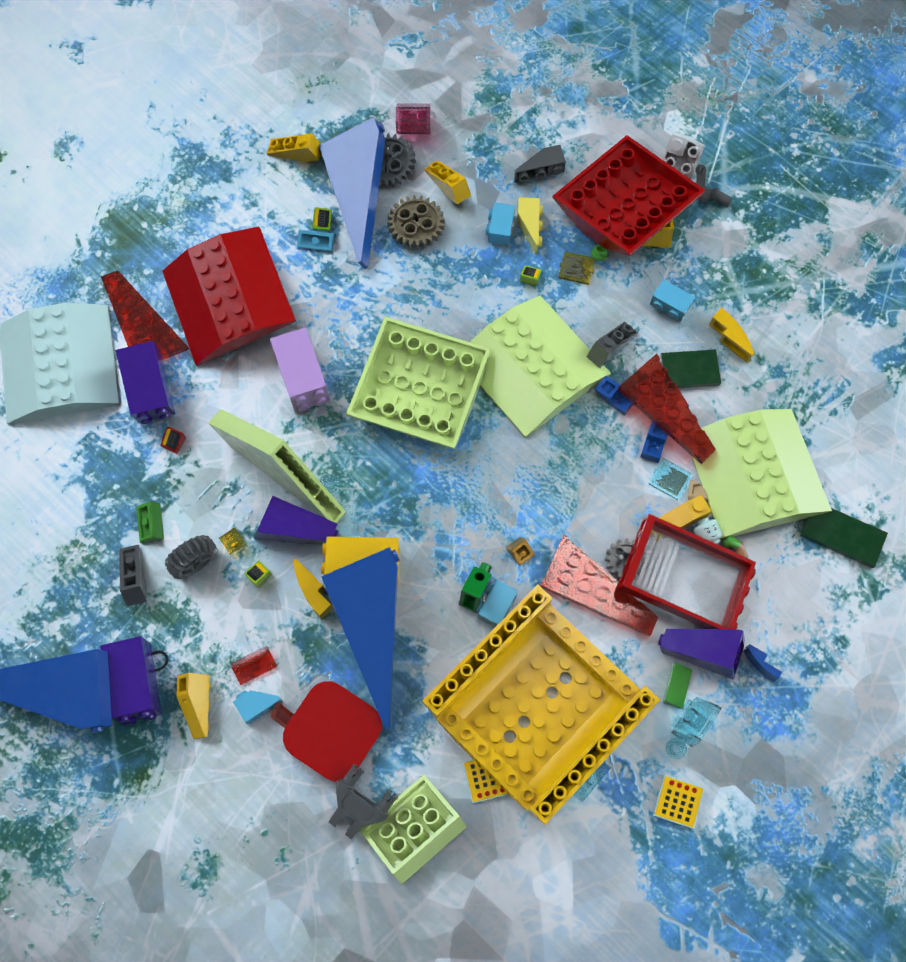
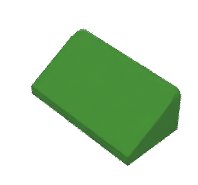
[136,501,164,543]
[663,662,692,709]

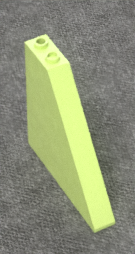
[208,409,346,523]

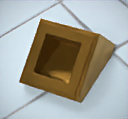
[506,537,535,566]

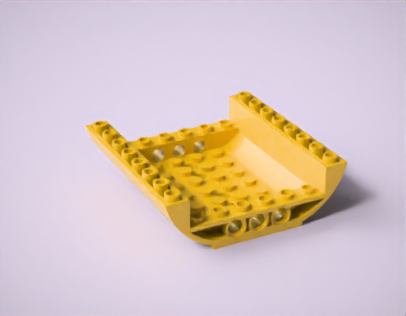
[422,585,660,825]

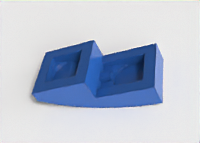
[595,376,636,416]
[640,421,670,463]
[743,644,782,682]

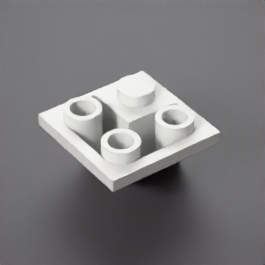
[662,132,705,180]

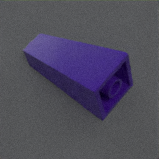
[254,496,339,545]
[658,629,745,680]

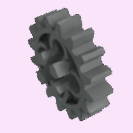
[604,538,647,580]

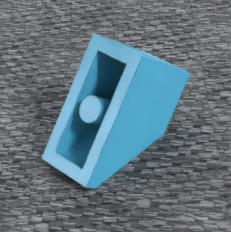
[233,690,283,725]

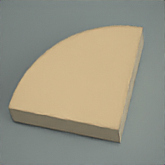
[688,480,707,502]

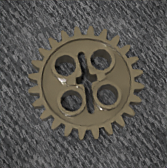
[387,195,445,249]

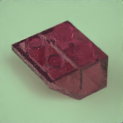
[396,103,431,134]

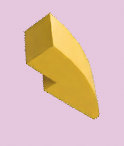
[709,307,754,363]
[293,559,333,620]

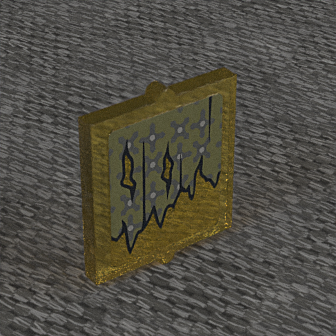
[558,252,595,285]

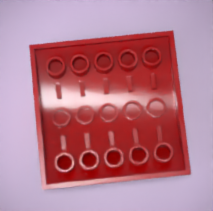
[552,135,705,256]
[162,226,297,366]

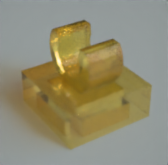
[219,527,246,555]

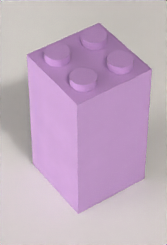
[270,327,330,412]

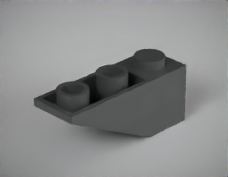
[514,145,566,182]
[586,322,638,368]

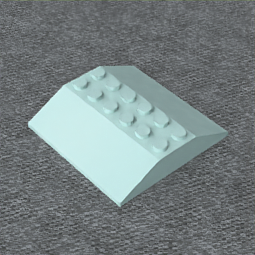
[0,303,120,425]

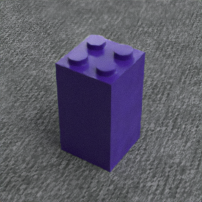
[115,341,175,424]
[100,636,162,726]

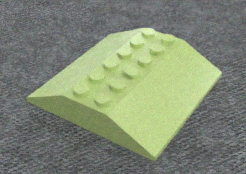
[470,296,611,438]
[346,316,491,449]
[684,409,832,539]

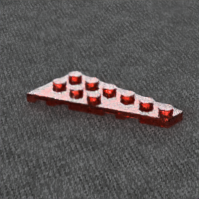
[101,270,190,360]
[618,354,716,465]
[540,534,658,637]

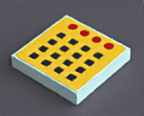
[462,759,508,804]
[652,774,705,829]

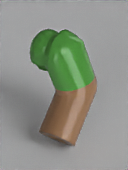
[722,536,749,558]

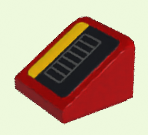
[160,426,186,454]

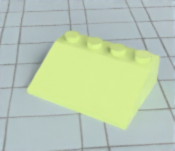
[360,775,467,884]

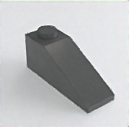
[119,544,147,606]

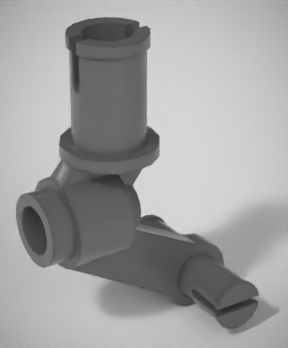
[695,165,733,207]

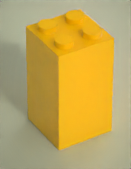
[321,536,400,587]

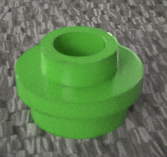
[591,245,609,261]

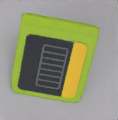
[312,207,333,231]
[520,265,542,286]
[244,560,272,587]

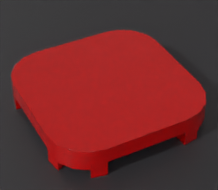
[283,681,382,782]

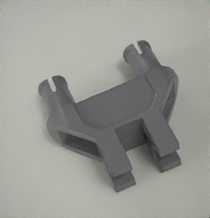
[328,764,398,839]

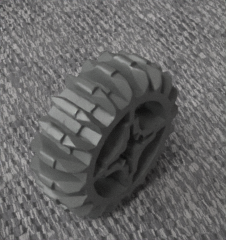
[165,535,218,579]

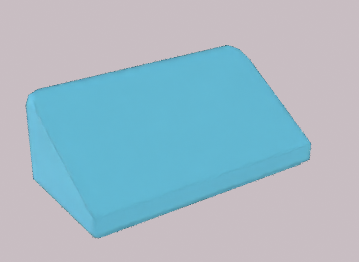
[297,229,335,252]

